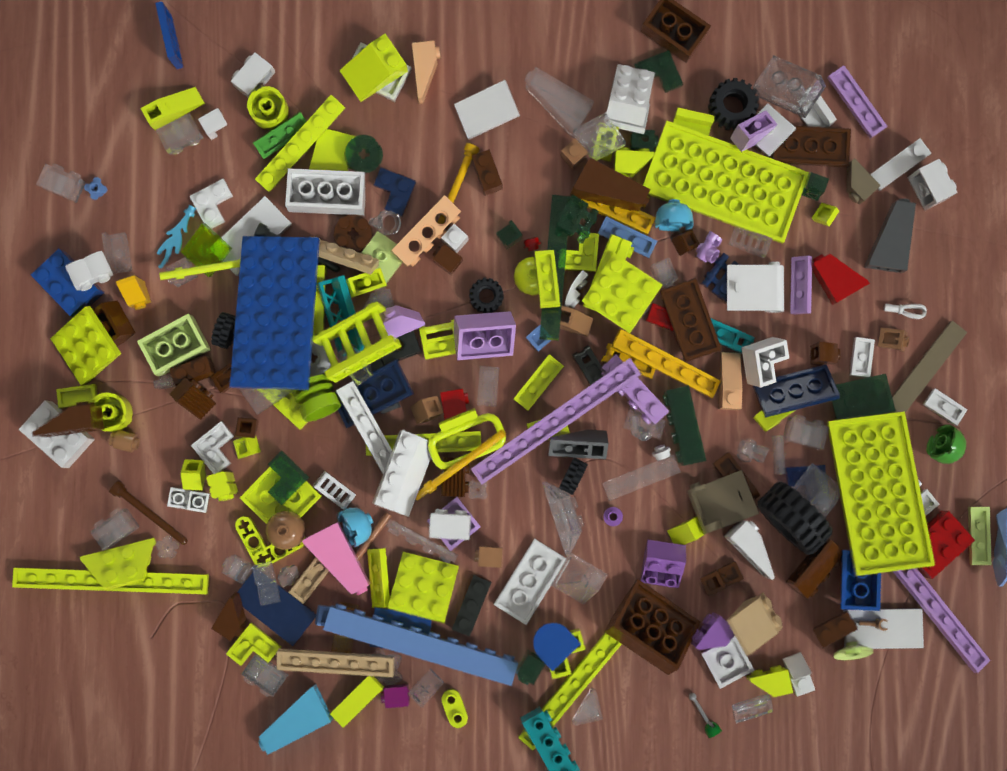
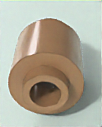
[109,430,140,453]

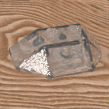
[542,481,584,557]

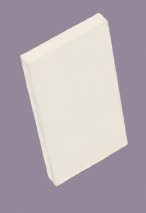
[210,196,292,276]
[494,538,567,625]
[843,608,924,649]

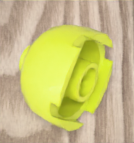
[514,257,539,295]

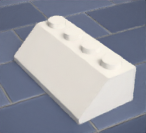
[285,169,365,216]
[372,430,431,517]

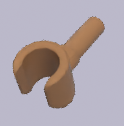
[858,618,888,631]

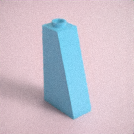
[258,684,333,755]

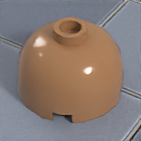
[266,511,305,550]

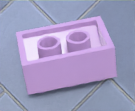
[453,311,516,360]

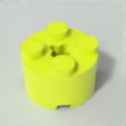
[247,86,289,130]
[91,392,133,432]

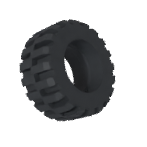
[757,481,833,555]

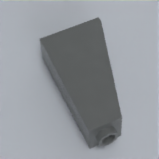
[864,198,916,273]

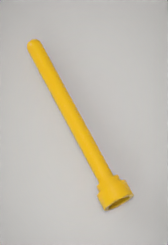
[437,143,480,224]

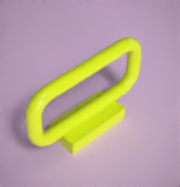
[428,408,506,470]

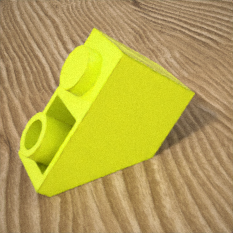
[614,147,654,178]
[746,665,793,697]

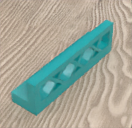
[317,275,364,357]

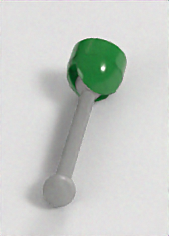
[689,693,722,739]

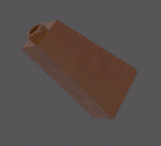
[570,158,651,212]

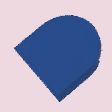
[533,623,581,671]

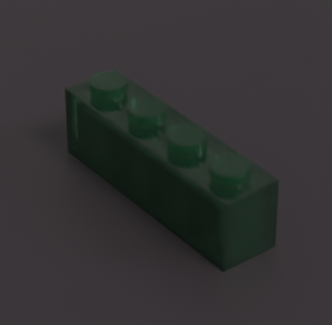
[662,385,707,466]

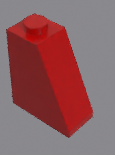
[812,254,870,305]

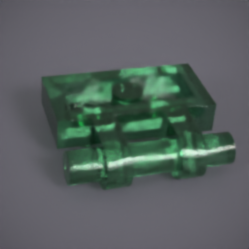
[555,194,598,243]

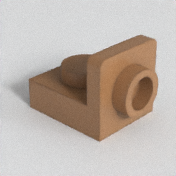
[878,328,910,352]

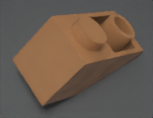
[551,305,593,337]

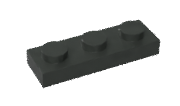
[452,575,492,637]

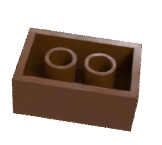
[640,0,711,63]

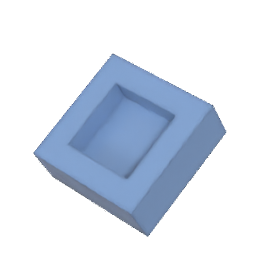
[526,325,552,352]
[315,605,330,626]

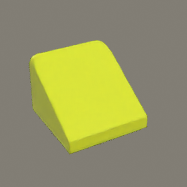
[233,435,261,459]

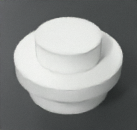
[652,445,671,461]

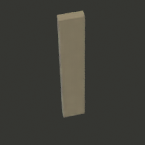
[882,321,967,414]

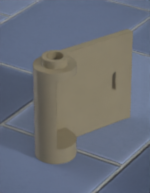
[687,470,760,534]

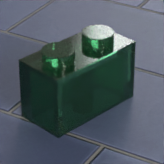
[516,649,546,685]

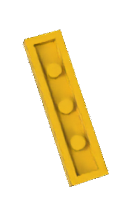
[579,199,655,236]

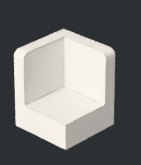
[198,108,227,140]

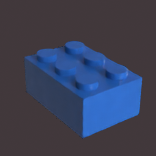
[31,249,105,317]

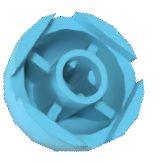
[655,199,694,231]
[337,508,373,547]

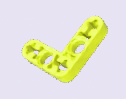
[235,516,306,568]

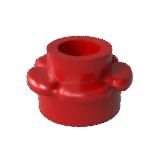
[523,237,541,251]

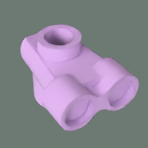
[696,231,723,263]

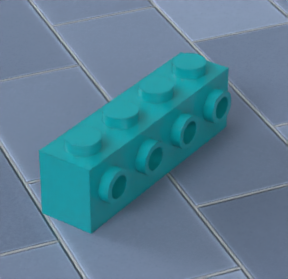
[520,706,580,771]

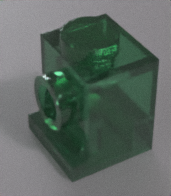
[630,130,658,152]
[801,172,829,201]

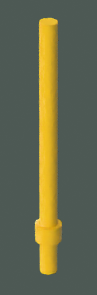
[416,429,506,501]

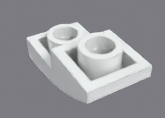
[564,270,588,309]
[167,487,210,513]

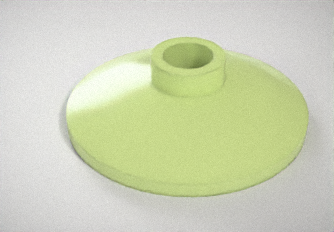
[833,642,873,660]

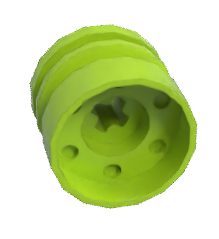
[291,374,341,422]

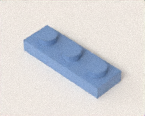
[598,216,657,258]

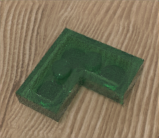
[634,50,683,93]
[268,450,310,505]

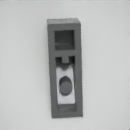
[548,429,609,459]

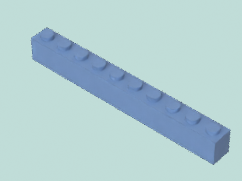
[323,603,518,686]

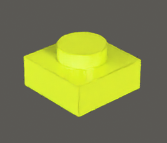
[812,203,839,227]

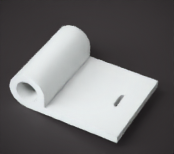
[727,262,784,313]

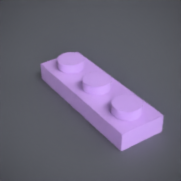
[790,256,812,315]

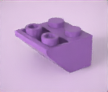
[640,540,686,588]
[691,612,735,650]

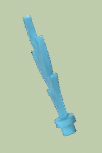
[157,205,196,269]

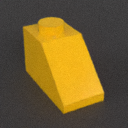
[116,275,151,310]

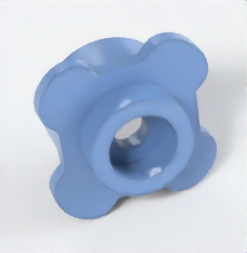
[84,177,107,200]

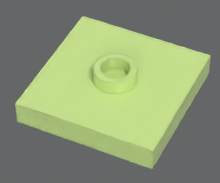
[361,231,402,284]

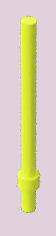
[159,259,241,280]

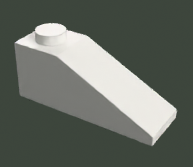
[870,138,931,191]

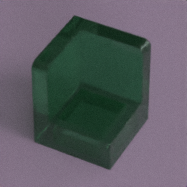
[496,220,523,249]

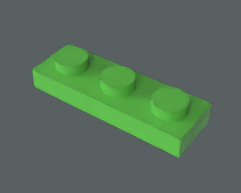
[253,112,307,159]

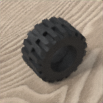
[708,78,759,131]

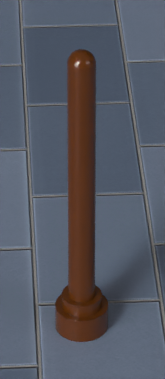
[109,480,188,545]

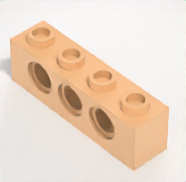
[390,195,461,267]

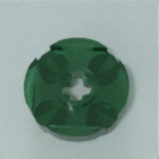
[344,135,383,174]

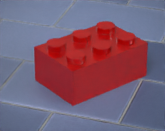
[917,510,975,579]

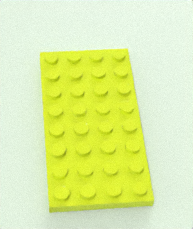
[643,121,809,244]
[827,411,935,576]

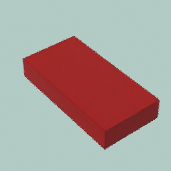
[645,303,674,332]

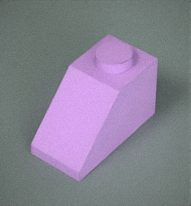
[730,110,778,152]
[380,305,425,338]

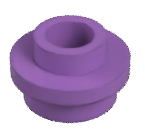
[603,507,623,526]

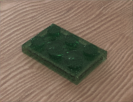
[831,374,896,420]

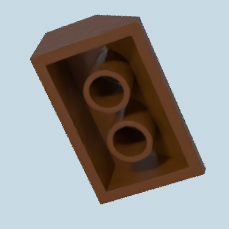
[786,539,842,599]

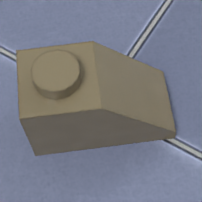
[846,158,881,205]

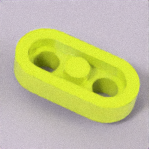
[442,689,468,728]

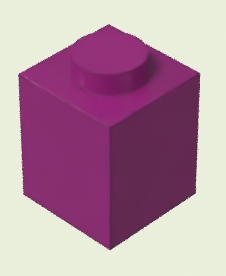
[381,684,410,708]

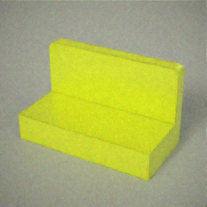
[673,108,715,136]

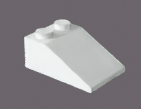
[724,520,775,580]

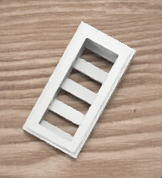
[313,471,356,510]

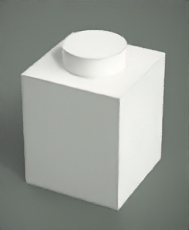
[441,224,469,253]

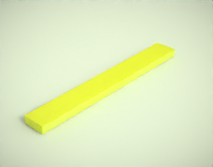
[518,633,622,750]

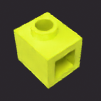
[180,459,206,490]

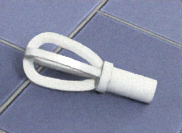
[884,304,927,319]

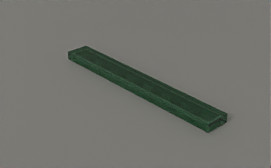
[539,195,571,341]

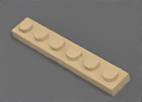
[277,649,395,677]

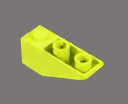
[140,87,205,131]

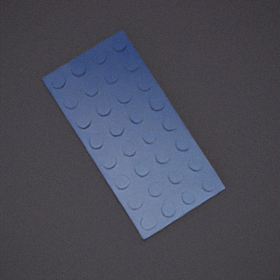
[230,236,320,390]

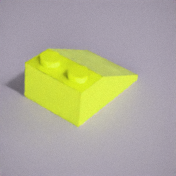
[340,33,408,102]

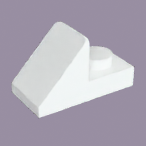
[782,652,815,697]

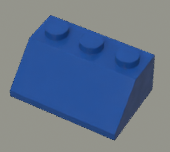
[840,550,881,611]

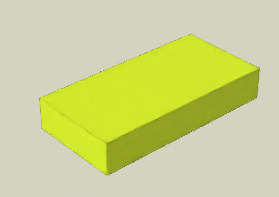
[56,384,98,408]

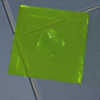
[181,223,232,277]

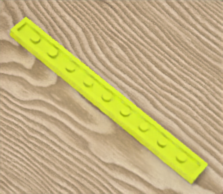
[12,567,209,594]

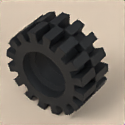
[469,278,504,313]
[211,312,236,349]
[559,458,588,495]

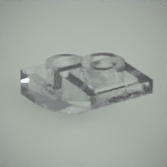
[252,561,281,606]

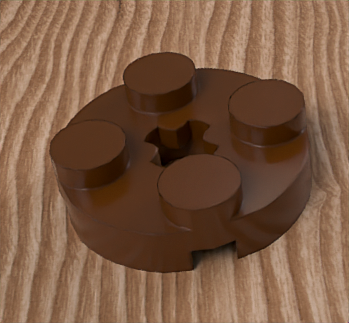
[334,215,372,253]

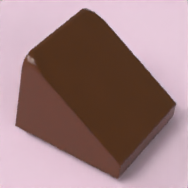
[672,229,700,256]
[235,417,259,438]

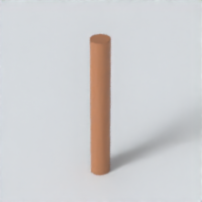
[355,512,392,560]

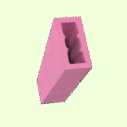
[302,522,370,595]

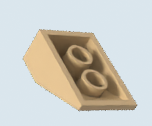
[727,593,783,656]

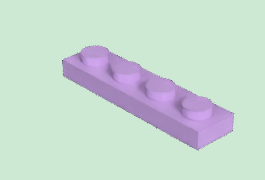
[827,66,888,139]

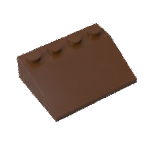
[604,579,701,675]

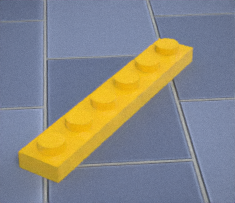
[611,329,721,398]

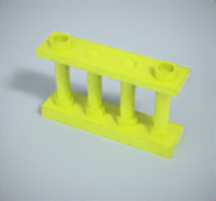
[312,302,402,383]

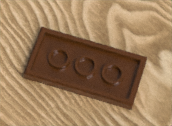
[772,126,851,168]
[659,278,722,362]

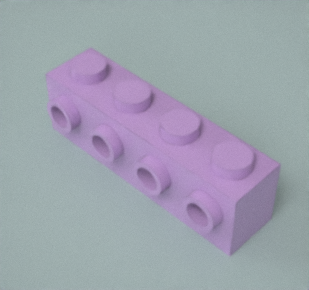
[600,355,669,426]

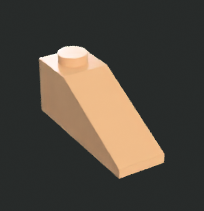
[412,41,440,104]
[719,352,742,410]

